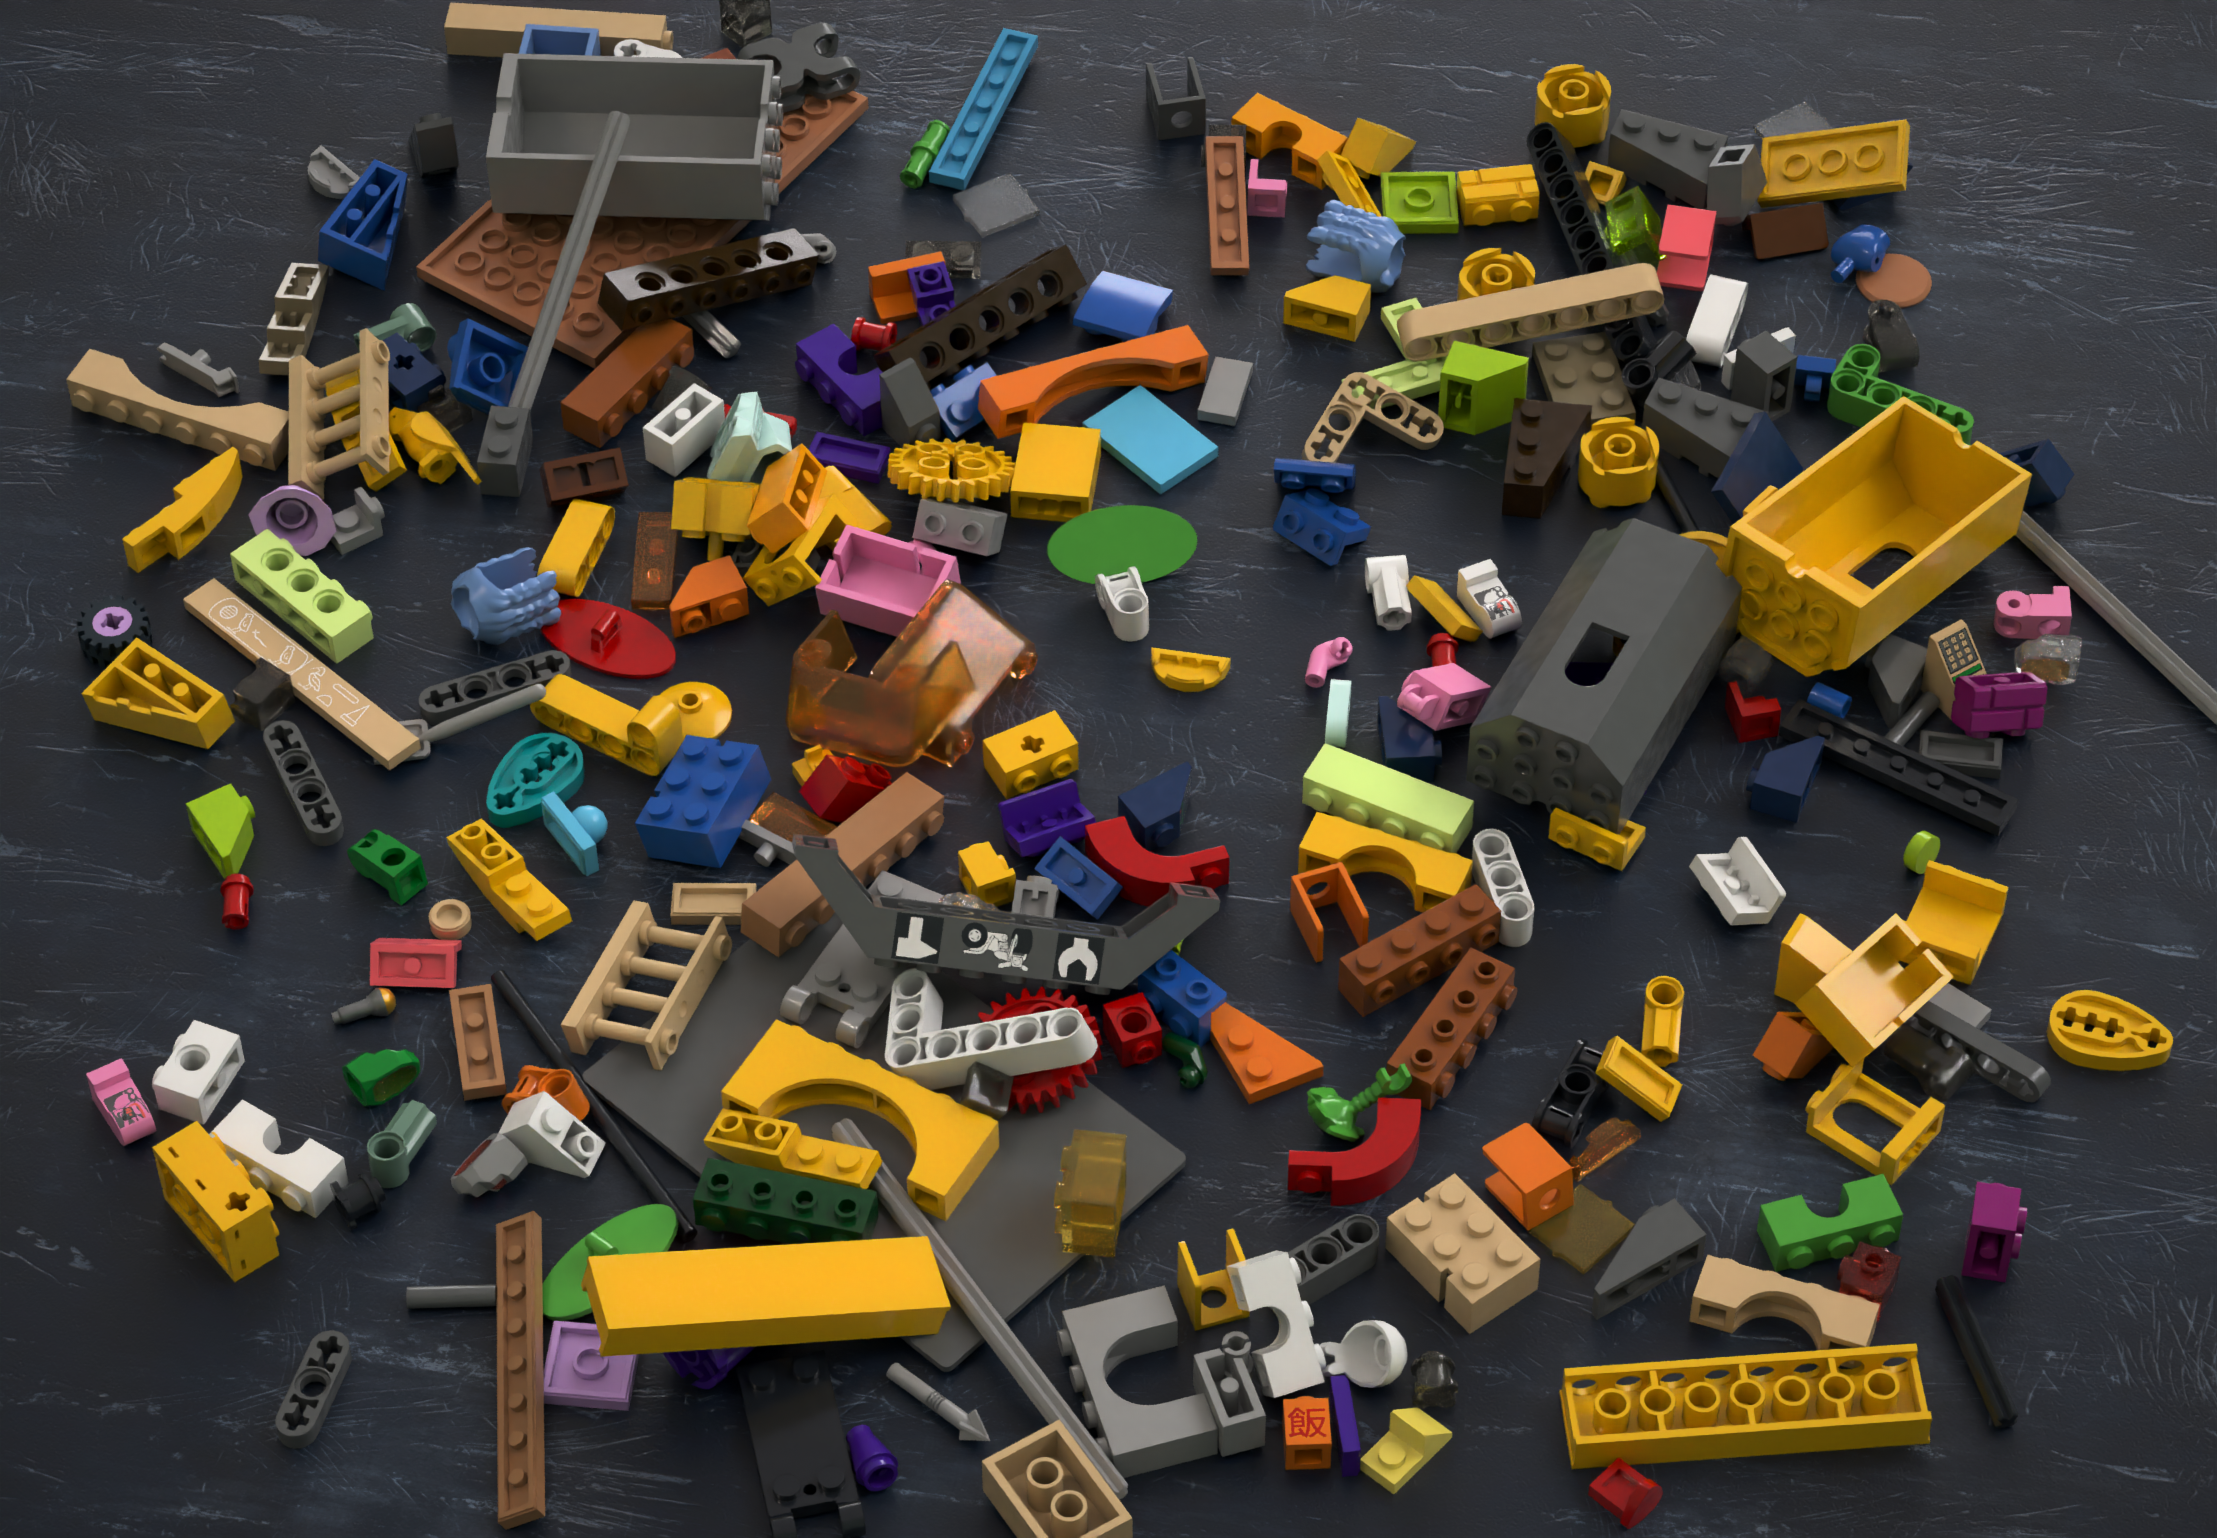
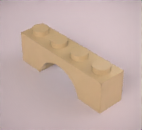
[1689,1255,1880,1369]

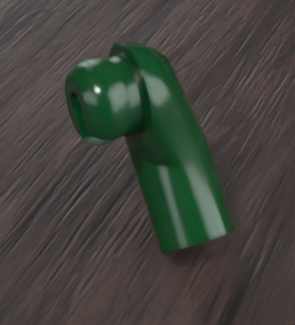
[1162,1032,1208,1089]

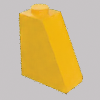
[1774,913,1852,1003]

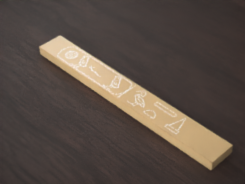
[183,578,421,770]

